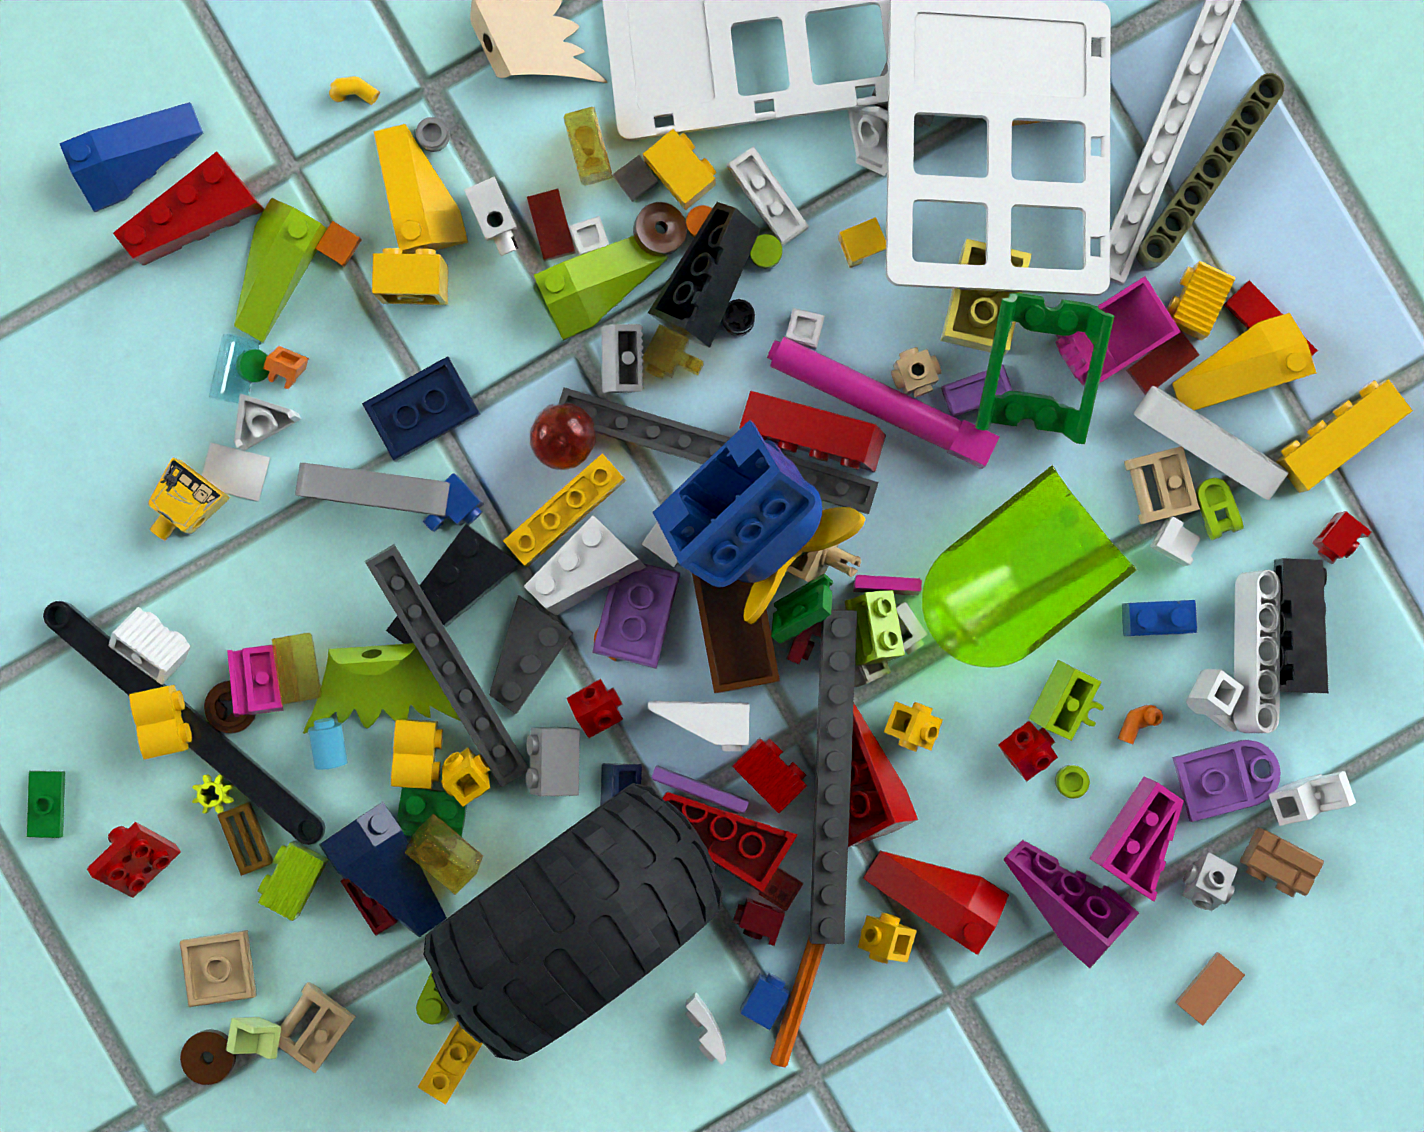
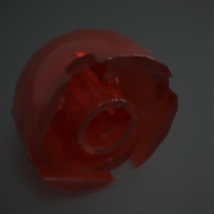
[529,403,596,471]

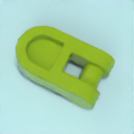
[1196,478,1244,540]
[416,971,450,1025]

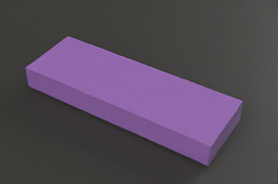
[651,765,749,814]

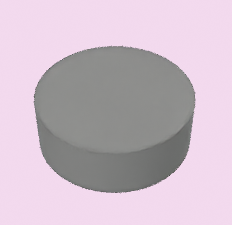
[416,117,450,152]

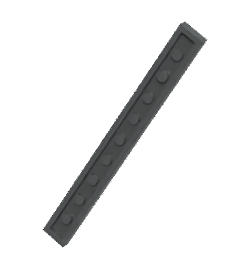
[554,387,879,514]
[809,610,857,944]

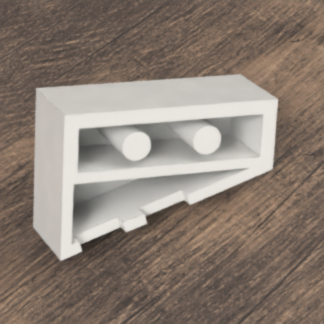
[524,515,646,616]

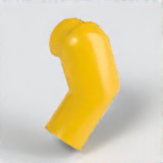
[329,76,380,105]

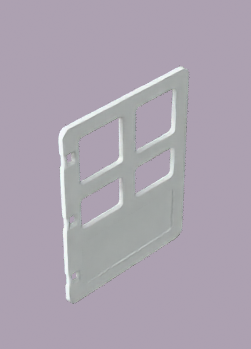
[602,0,890,141]

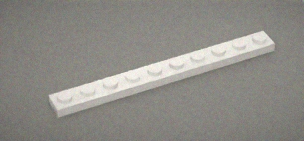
[1099,0,1242,285]

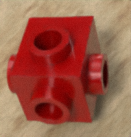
[566,679,624,739]
[998,721,1058,782]

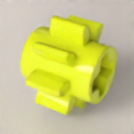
[192,774,234,814]

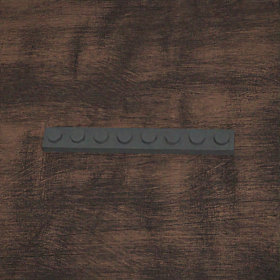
[365,544,529,787]

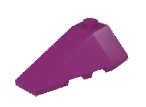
[1003,840,1139,969]

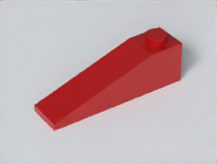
[848,704,918,847]
[863,850,1009,955]

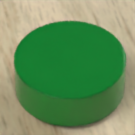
[236,349,270,382]

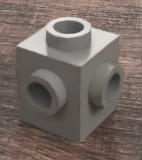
[1182,852,1238,911]

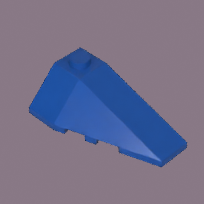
[59,102,204,212]

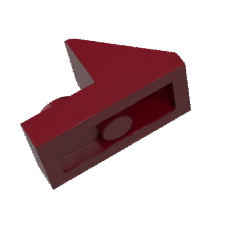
[786,622,821,664]

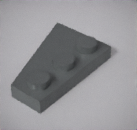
[489,595,573,714]

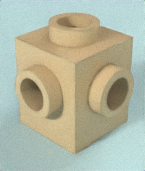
[891,347,941,397]

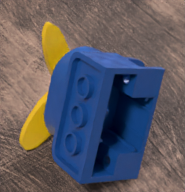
[652,420,865,624]

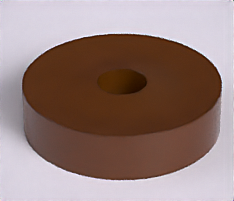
[633,202,687,257]
[180,1029,236,1085]

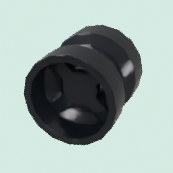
[722,299,755,337]

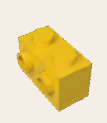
[643,129,716,210]

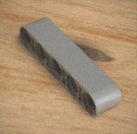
[295,463,450,516]

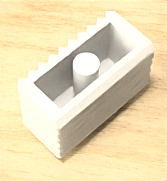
[108,607,190,685]

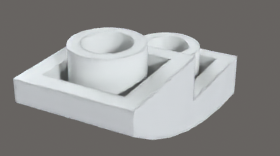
[685,992,726,1065]

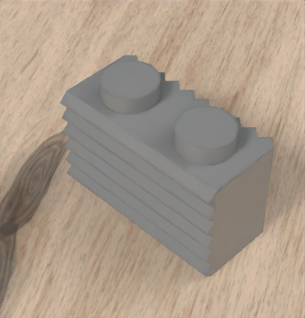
[601,324,644,393]

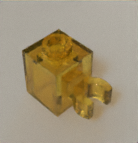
[642,324,704,379]

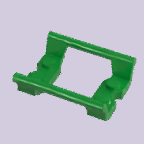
[975,293,1115,444]

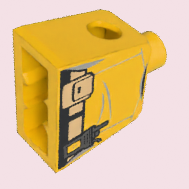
[148,457,230,541]

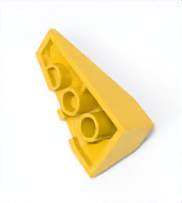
[374,124,468,254]
[1171,313,1317,411]

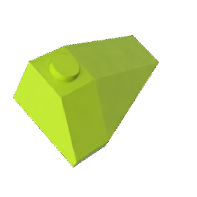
[234,198,327,343]
[534,228,669,341]

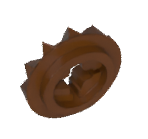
[204,681,256,733]

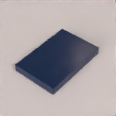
[362,356,480,461]

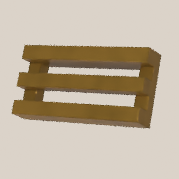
[217,802,273,876]

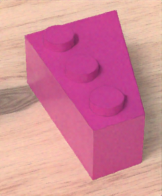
[1089,776,1184,902]

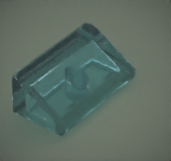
[209,334,261,404]

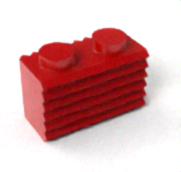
[732,738,807,814]

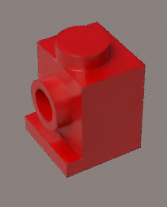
[1312,511,1372,564]

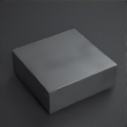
[613,155,658,202]

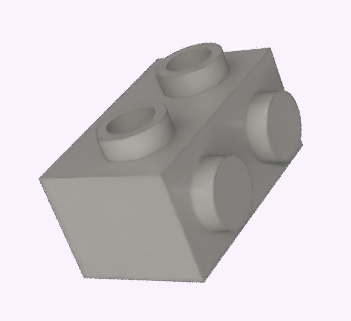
[526,727,580,796]

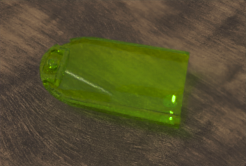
[922,465,1138,668]

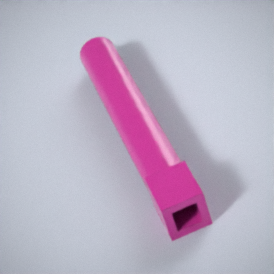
[767,337,1000,469]

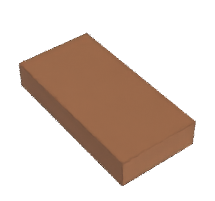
[1175,952,1245,1026]

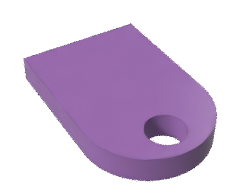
[1172,740,1281,822]

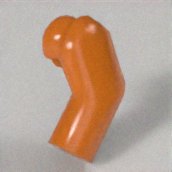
[1118,705,1163,745]

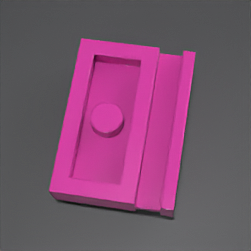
[227,644,283,717]

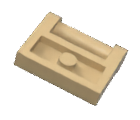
[1124,446,1200,525]
[278,982,356,1073]

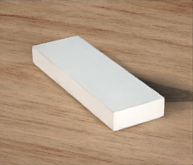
[727,146,809,246]

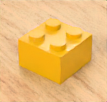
[372,248,448,305]

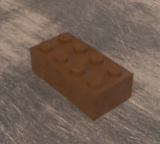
[692,573,780,693]

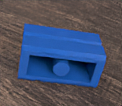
[1122,600,1197,636]

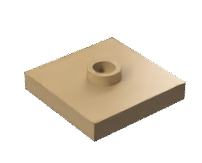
[180,930,257,1007]

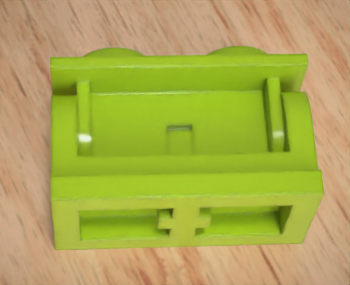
[844,590,905,666]

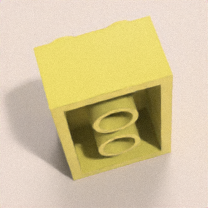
[940,239,1032,355]

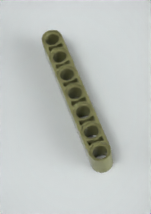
[1136,73,1285,268]

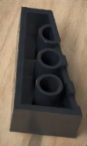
[648,202,760,348]
[386,524,522,644]
[1274,558,1329,694]

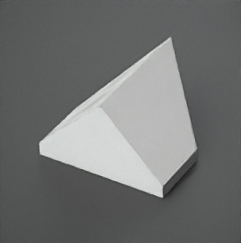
[848,106,888,176]
[234,393,301,451]

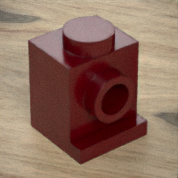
[732,898,785,946]

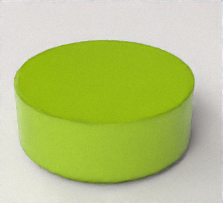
[750,234,782,269]
[1055,765,1090,799]

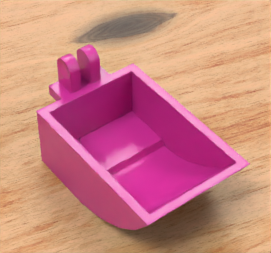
[1055,276,1181,386]

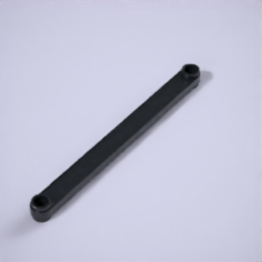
[43,601,326,845]

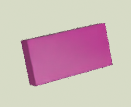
[853,575,922,596]

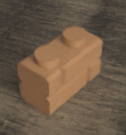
[1240,827,1324,898]

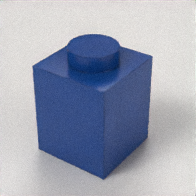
[740,973,789,1030]

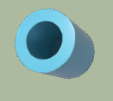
[308,718,348,770]

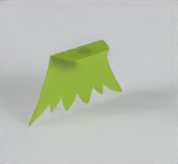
[303,643,461,734]

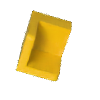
[838,217,886,268]

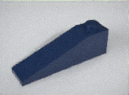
[319,802,447,937]

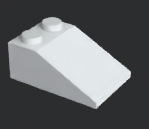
[648,701,750,751]

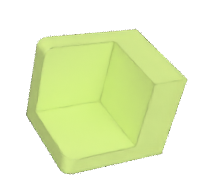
[226,1017,282,1059]

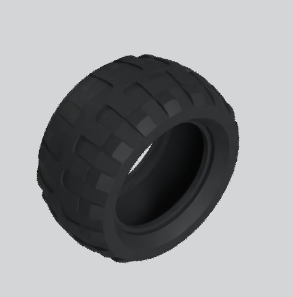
[423,783,723,1061]

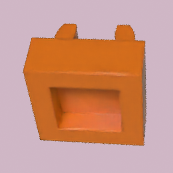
[263,346,309,389]

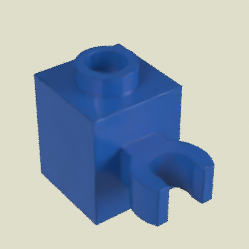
[423,473,484,532]

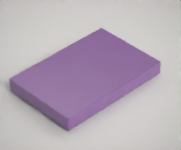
[592,563,680,669]

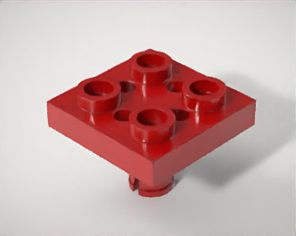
[86,822,181,898]

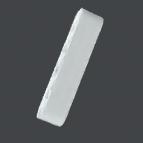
[1133,386,1289,500]
[1234,570,1281,733]

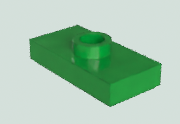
[27,770,65,838]

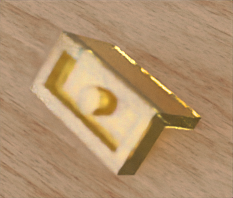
[271,633,322,704]

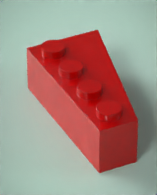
[113,151,264,266]
[739,391,886,472]
[662,792,798,892]

